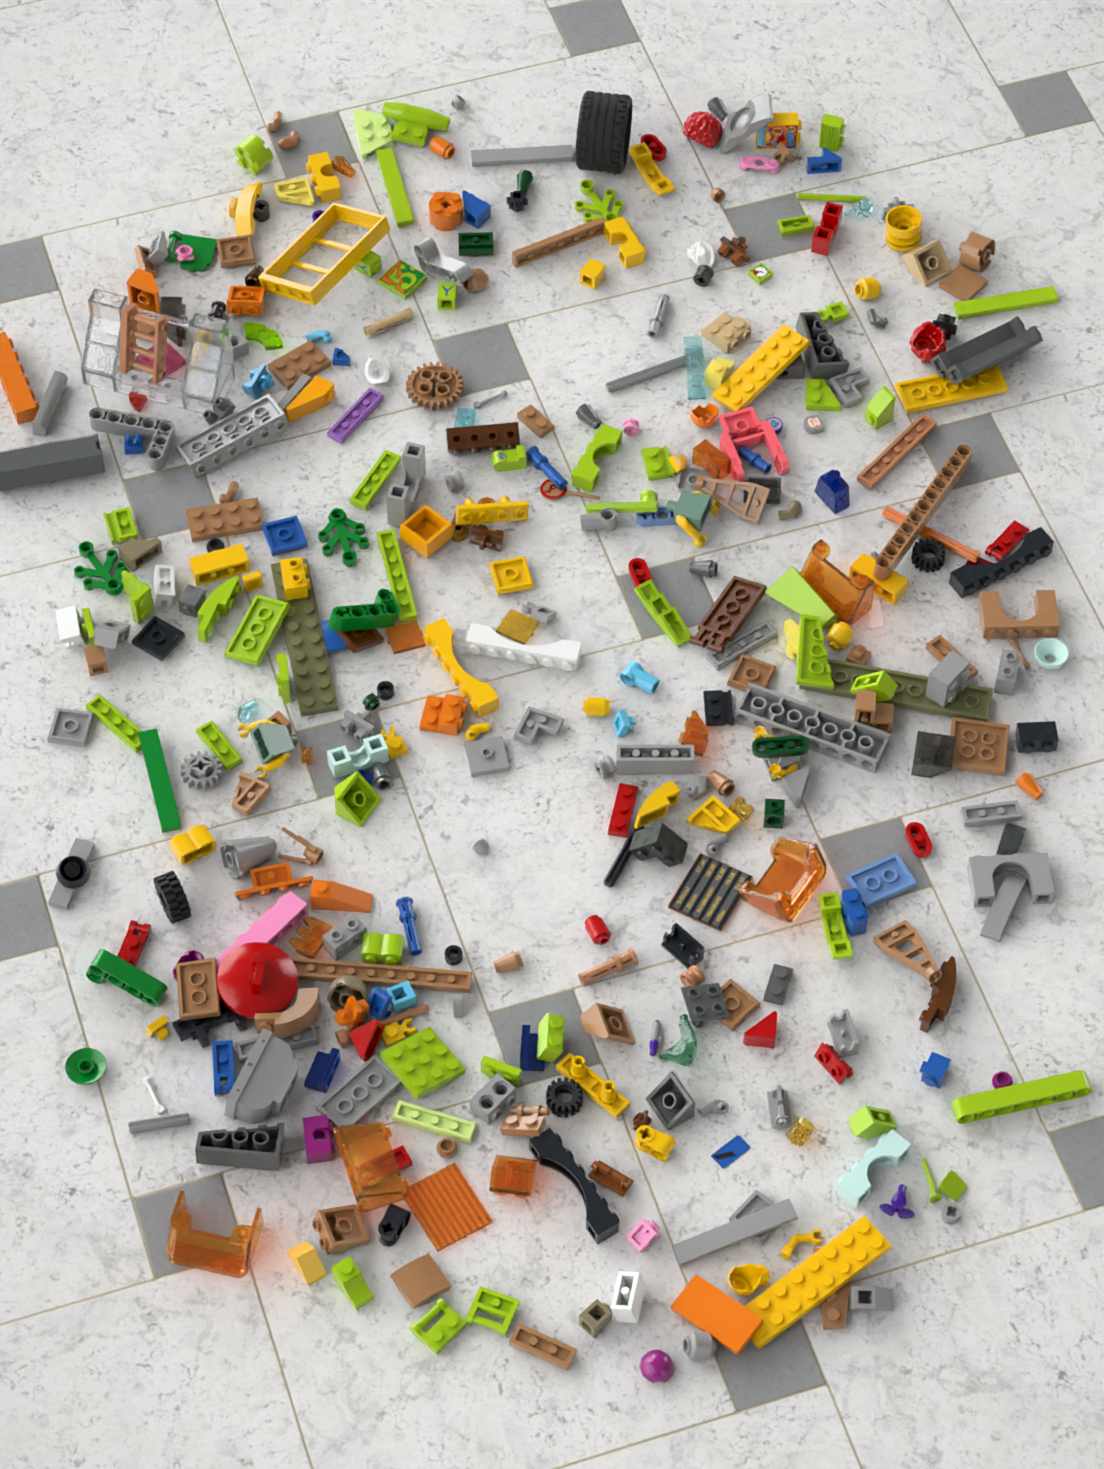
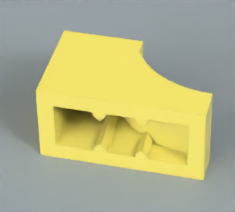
[704,357,734,390]
[783,618,799,662]

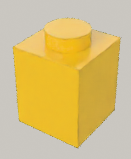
[580,258,606,290]

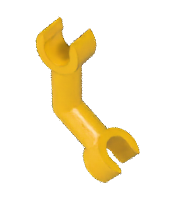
[780,1229,823,1260]

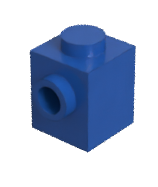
[919,1052,951,1089]

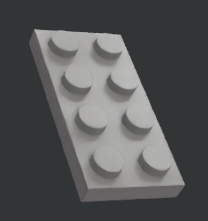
[315,1054,403,1136]

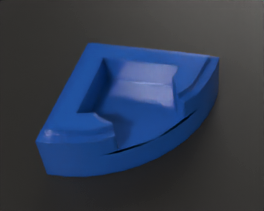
[332,348,350,366]

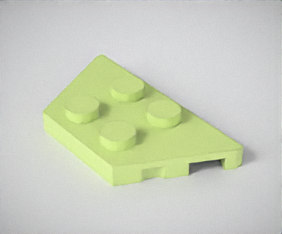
[353,108,393,159]

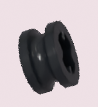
[377,681,394,700]
[444,945,463,966]

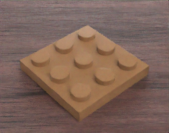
[946,717,1010,776]

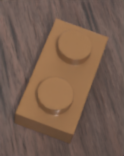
[134,245,159,279]
[517,404,554,438]

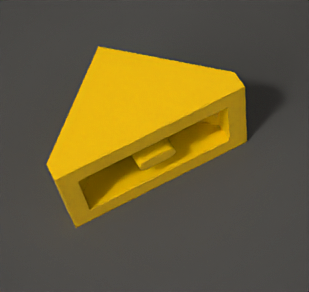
[287,1241,327,1286]

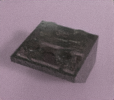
[160,297,188,347]
[911,731,956,778]

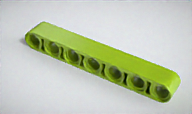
[951,1070,1092,1124]

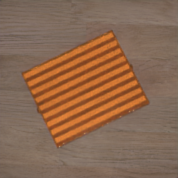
[400,1163,492,1252]

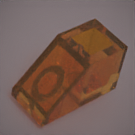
[678,710,709,757]

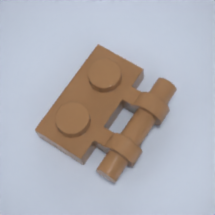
[500,1104,550,1136]

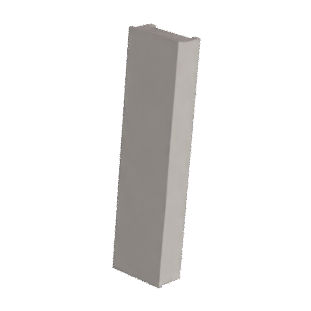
[733,682,890,774]

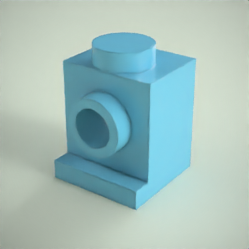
[386,981,417,1013]

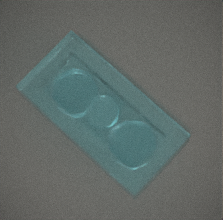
[454,407,476,427]

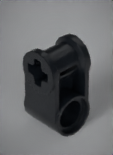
[378,1204,411,1247]

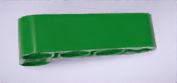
[328,589,400,632]
[86,949,168,1007]

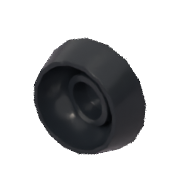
[56,856,91,888]

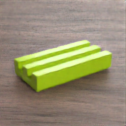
[777,215,815,237]

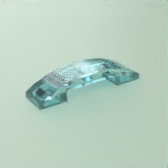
[683,336,706,400]

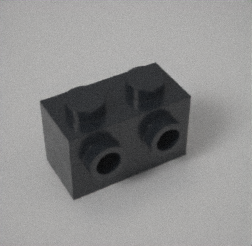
[1015,721,1059,753]

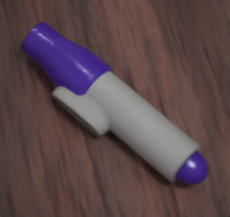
[649,1020,661,1056]

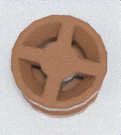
[680,965,705,987]

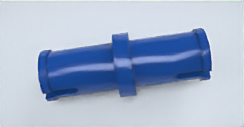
[738,446,772,474]

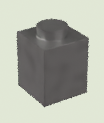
[178,584,206,617]

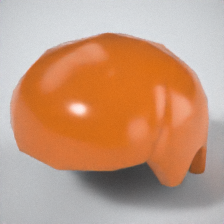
[690,403,719,428]

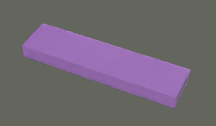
[327,388,384,444]

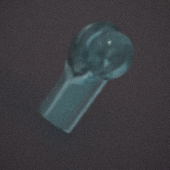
[237,699,259,723]

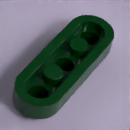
[752,735,810,758]

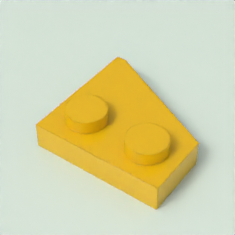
[686,795,741,835]

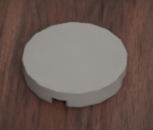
[676,466,712,494]

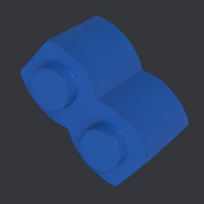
[841,888,868,936]

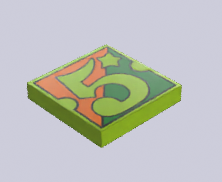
[378,259,427,299]

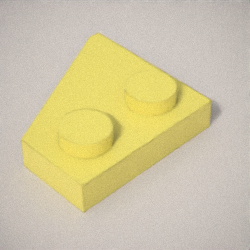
[274,177,315,206]

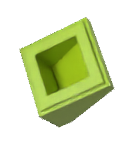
[939,1170,968,1202]

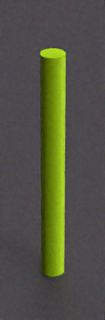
[798,193,867,203]

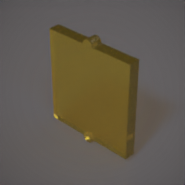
[496,609,539,645]

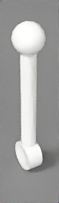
[143,1077,164,1114]

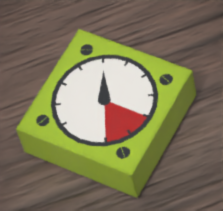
[748,263,773,285]

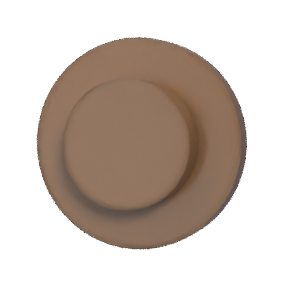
[437,1138,457,1158]

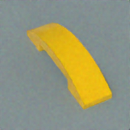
[629,142,675,196]
[235,182,263,236]

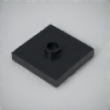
[132,616,185,661]

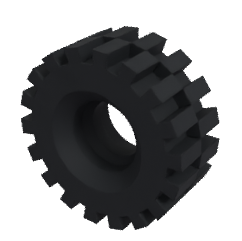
[153,871,192,924]

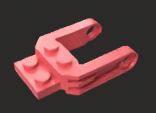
[718,406,790,482]

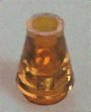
[331,155,356,179]

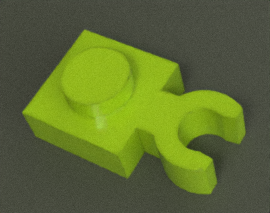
[817,301,849,324]

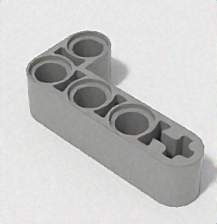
[414,236,473,285]

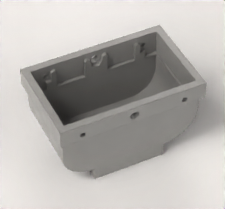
[224,1028,299,1124]

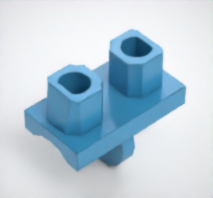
[242,364,274,399]

